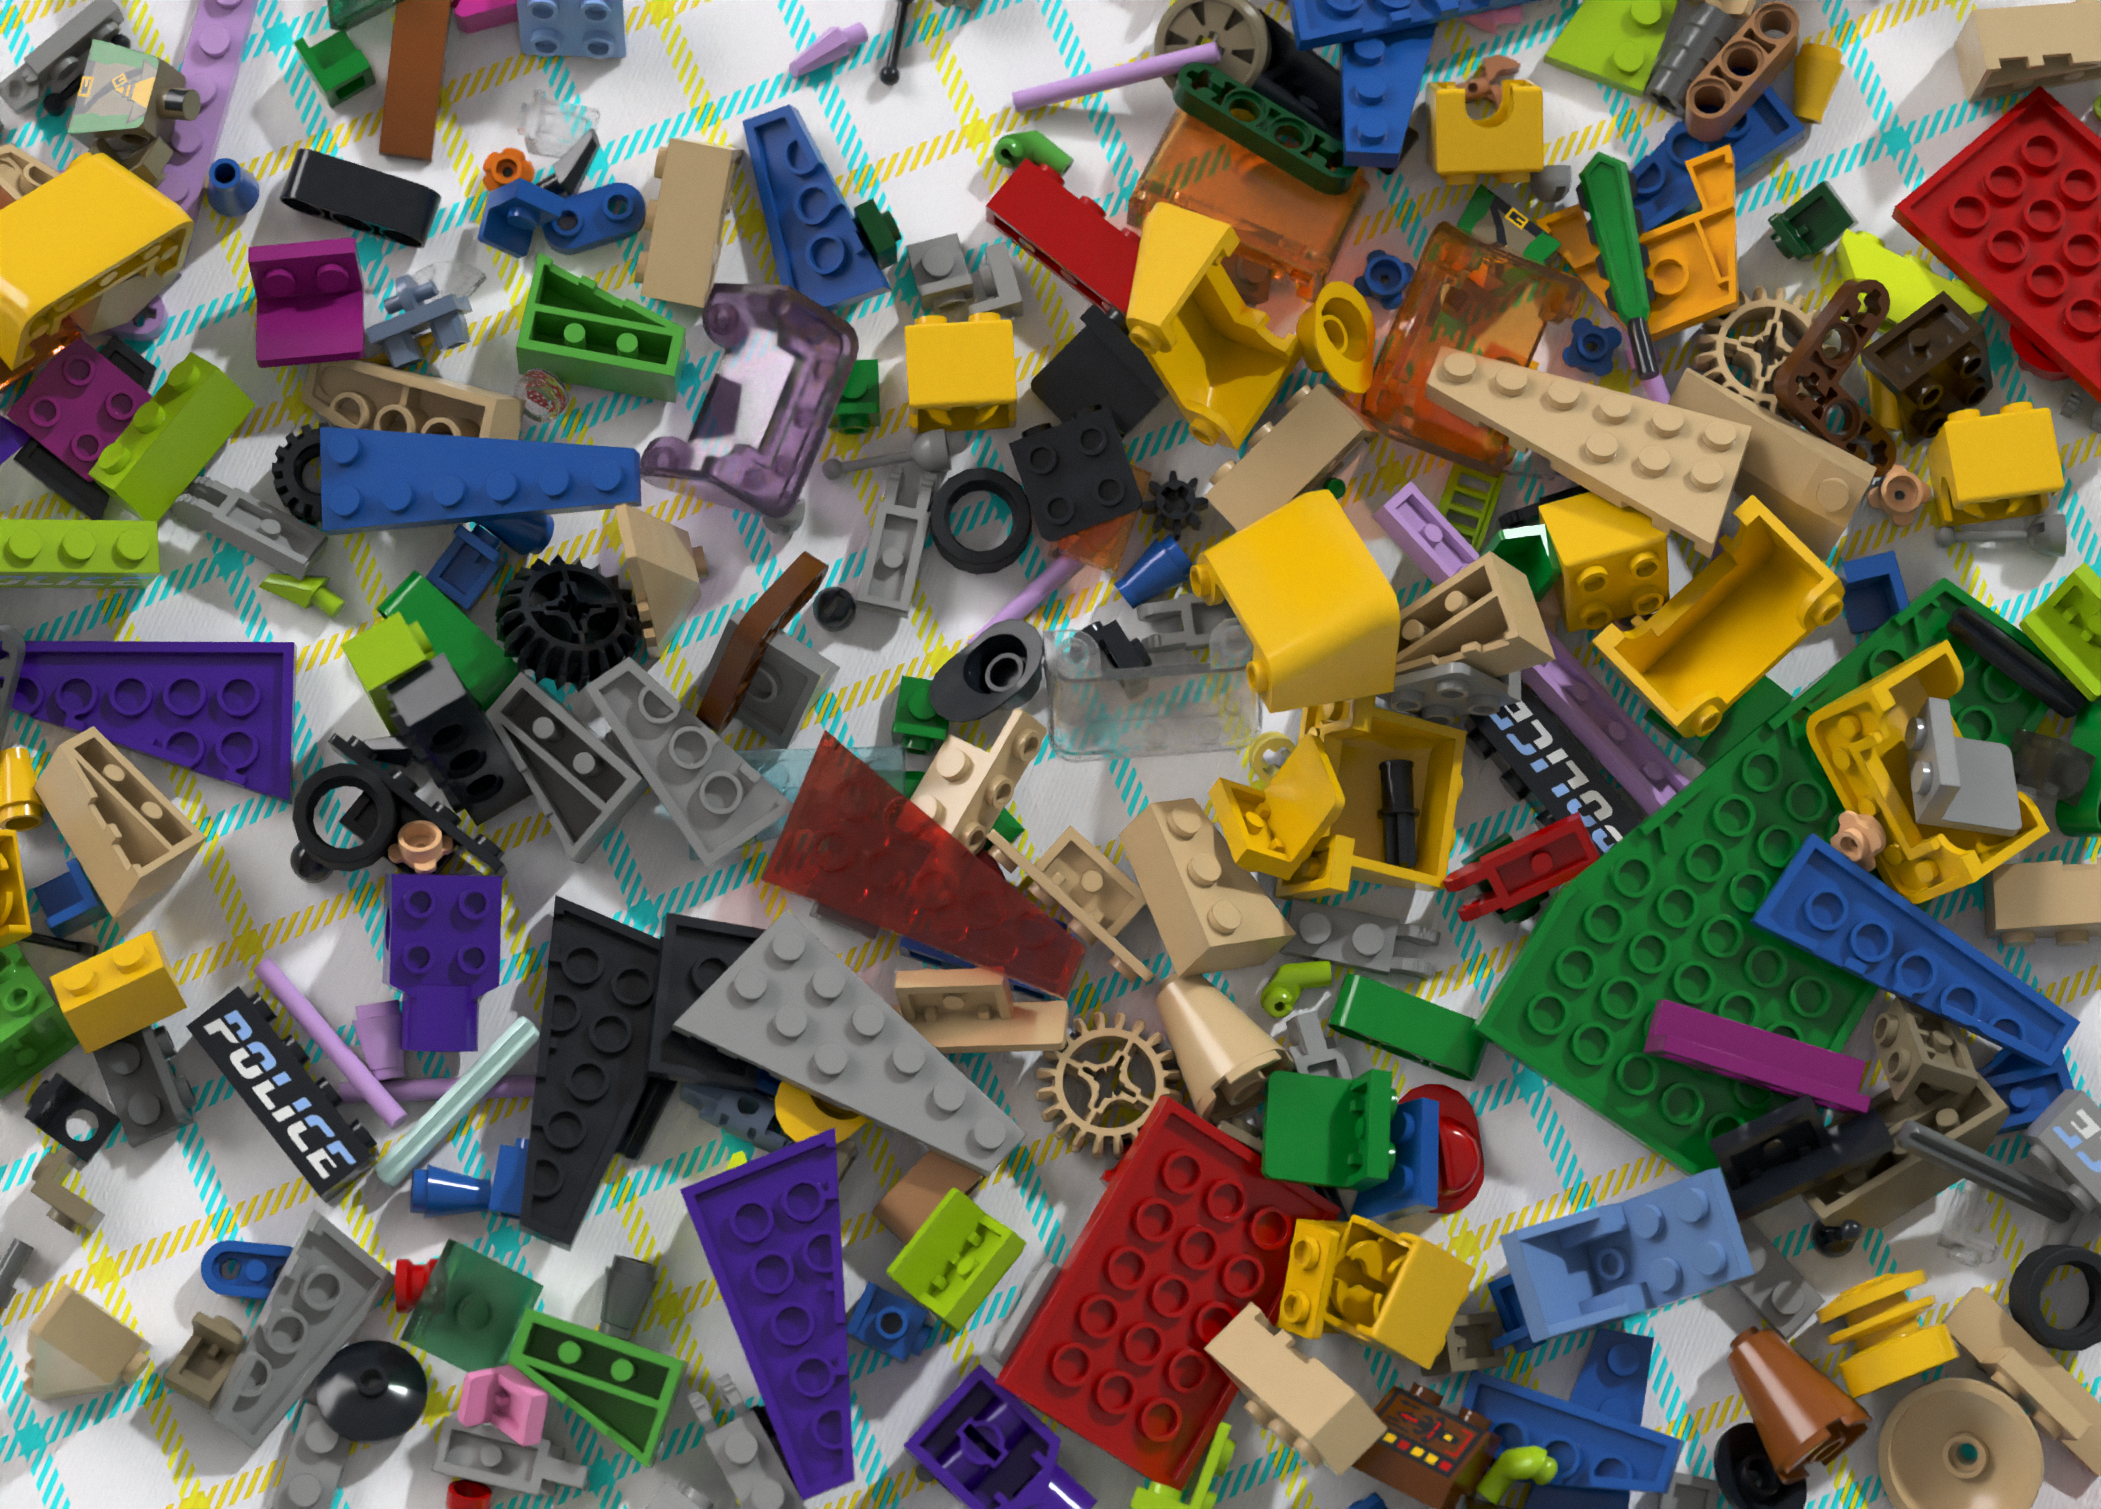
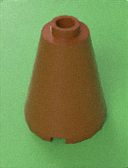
[1727,1326,1873,1485]

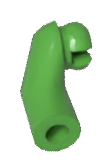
[993,130,1074,177]

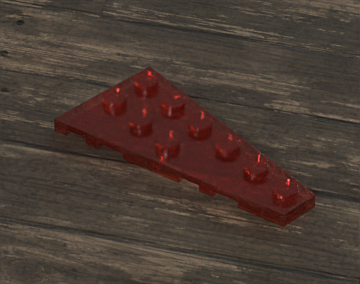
[762,730,1087,1000]

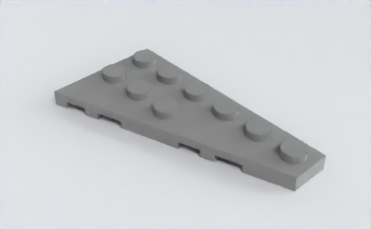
[672,909,1027,1177]

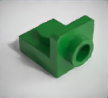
[825,359,880,435]
[891,676,950,756]

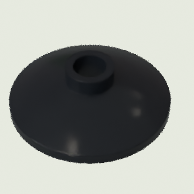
[316,1340,428,1444]
[1714,1422,1807,1509]

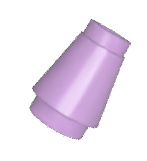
[352,999,405,1080]

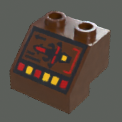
[1351,1382,1503,1509]

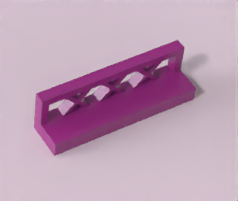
[1643,999,1871,1115]

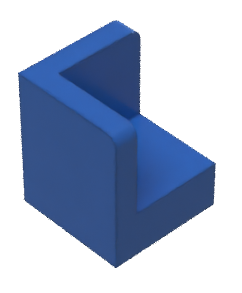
[1835,550,1909,635]
[33,858,109,939]

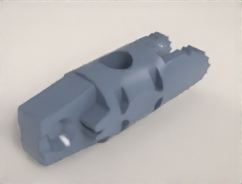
[680,1082,794,1153]

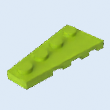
[1543,0,1678,98]

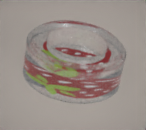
[513,368,569,423]

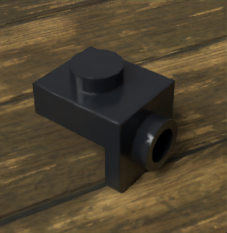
[1069,619,1152,695]

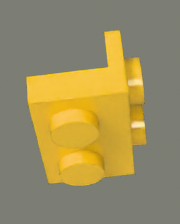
[1277,1219,1349,1340]

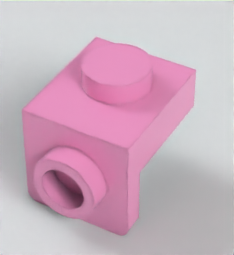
[458,1364,549,1447]

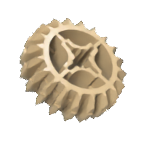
[1693,285,1838,424]
[1035,1012,1182,1160]

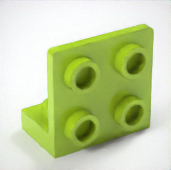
[1129,1422,1237,1509]

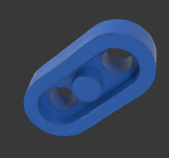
[542,182,646,255]
[201,1240,294,1301]

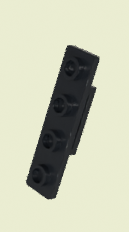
[1251,9,1419,176]
[328,733,508,879]
[1709,1094,1895,1223]

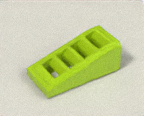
[1437,457,1506,554]

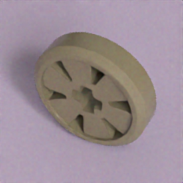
[1154,0,1272,105]

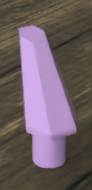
[789,22,868,78]

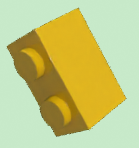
[50,930,188,1054]

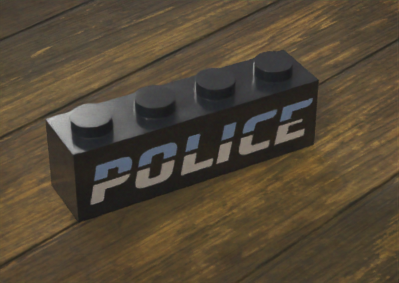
[1464,680,1641,856]
[186,986,378,1203]

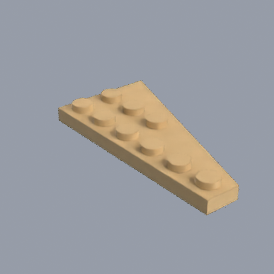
[1425,345,1752,558]

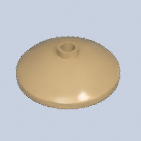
[1877,1378,2044,1509]

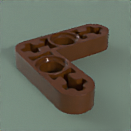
[1773,278,1897,478]
[696,551,829,734]

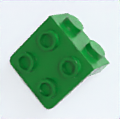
[1261,1069,1398,1192]

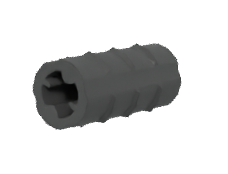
[1644,3,1738,116]

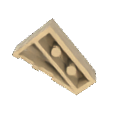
[1204,1302,1388,1476]

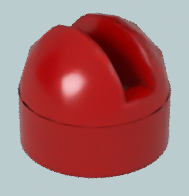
[446,1480,492,1509]

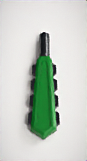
[1576,151,1659,380]

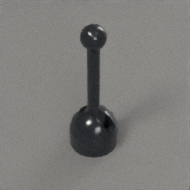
[1810,1219,1862,1258]

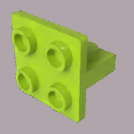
[2019,562,2101,701]
[887,1188,1027,1332]

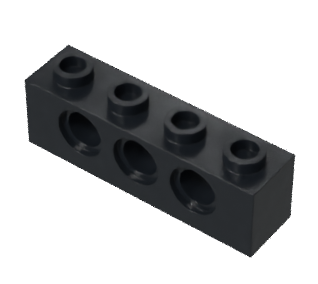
[386,653,533,826]

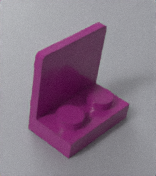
[248,237,365,368]
[4,333,153,482]

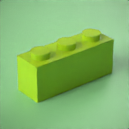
[88,352,256,522]

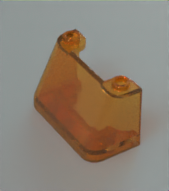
[1126,106,1371,304]
[1360,221,1584,479]

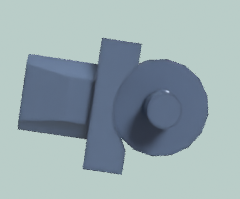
[365,274,473,369]

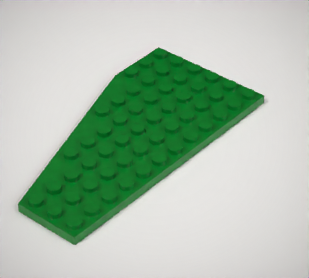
[1470,577,2068,1179]

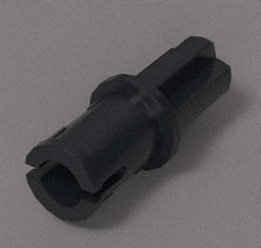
[1377,760,1420,869]

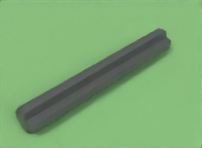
[1896,1120,2075,1223]

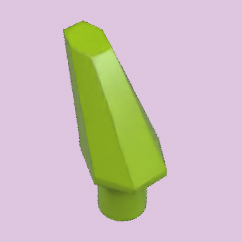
[258,573,346,619]

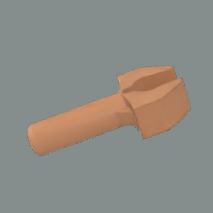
[1455,55,1521,111]

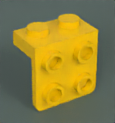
[1208,734,1345,881]

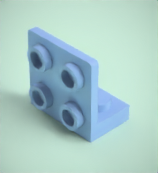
[517,0,627,59]

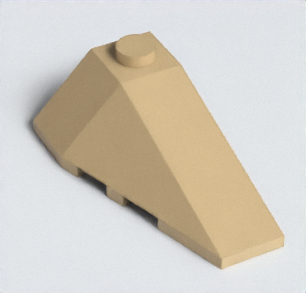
[301,359,527,440]

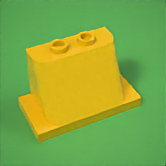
[1275,695,1467,901]

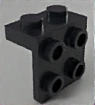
[1031,303,1169,440]
[1008,404,1143,542]

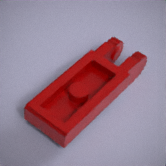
[1442,812,1600,922]

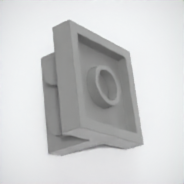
[696,608,840,750]

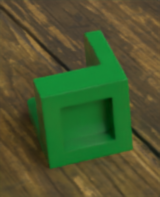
[293,30,376,109]
[1478,524,1562,602]

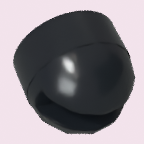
[813,586,856,632]
[290,842,333,883]

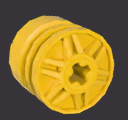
[1815,1269,1960,1399]

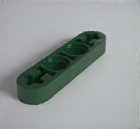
[1173,62,1359,196]

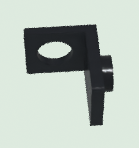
[24,1072,120,1163]

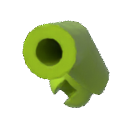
[1260,960,1332,1019]
[1475,1446,1557,1505]

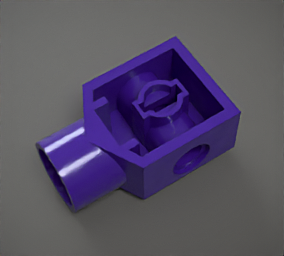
[382,873,502,1052]
[903,1364,1098,1509]

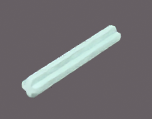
[374,1016,541,1188]

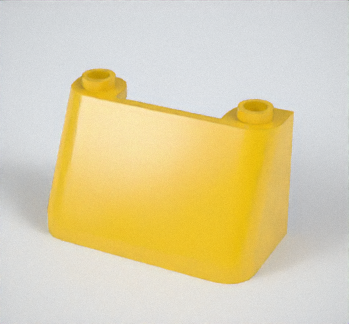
[0,152,195,371]
[1126,202,1304,451]
[1190,489,1400,714]
[1592,494,1845,738]
[1806,639,2050,905]

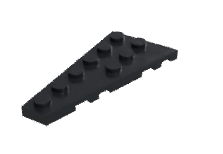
[519,895,660,1252]

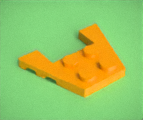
[1536,144,1739,342]

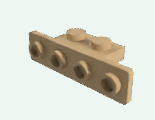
[894,708,1047,915]
[986,825,1155,983]
[890,967,1069,1054]
[1941,1287,2101,1476]

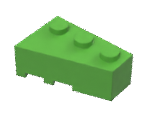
[516,252,686,403]
[508,1308,689,1468]

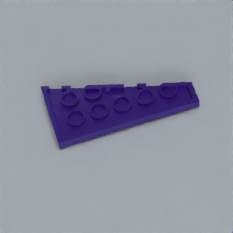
[0,641,297,805]
[680,1127,855,1502]

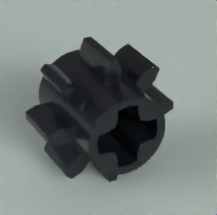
[1141,470,1209,541]

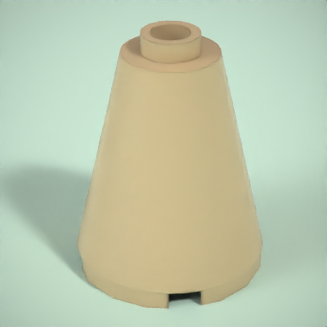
[1155,972,1294,1124]

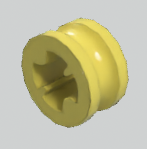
[1248,731,1296,783]

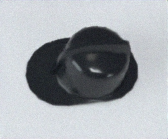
[930,619,1044,723]

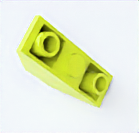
[1834,229,1988,335]

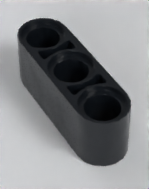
[279,148,442,248]

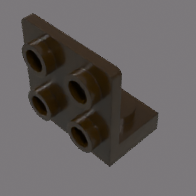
[1860,291,1993,447]

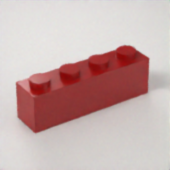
[986,158,1141,319]

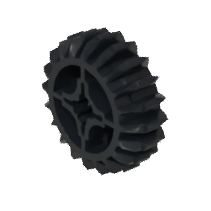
[495,555,641,692]

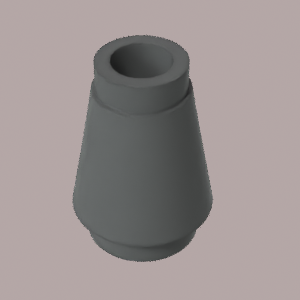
[598,1254,658,1340]

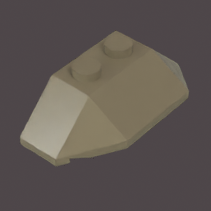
[1799,1072,2010,1229]

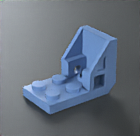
[1499,1168,1755,1343]

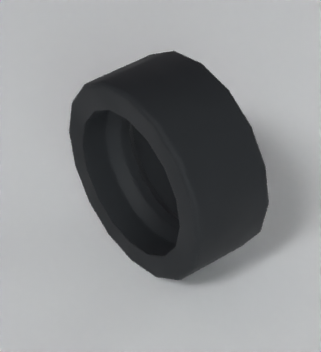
[930,467,1032,575]
[292,763,399,872]
[2009,1244,2101,1351]

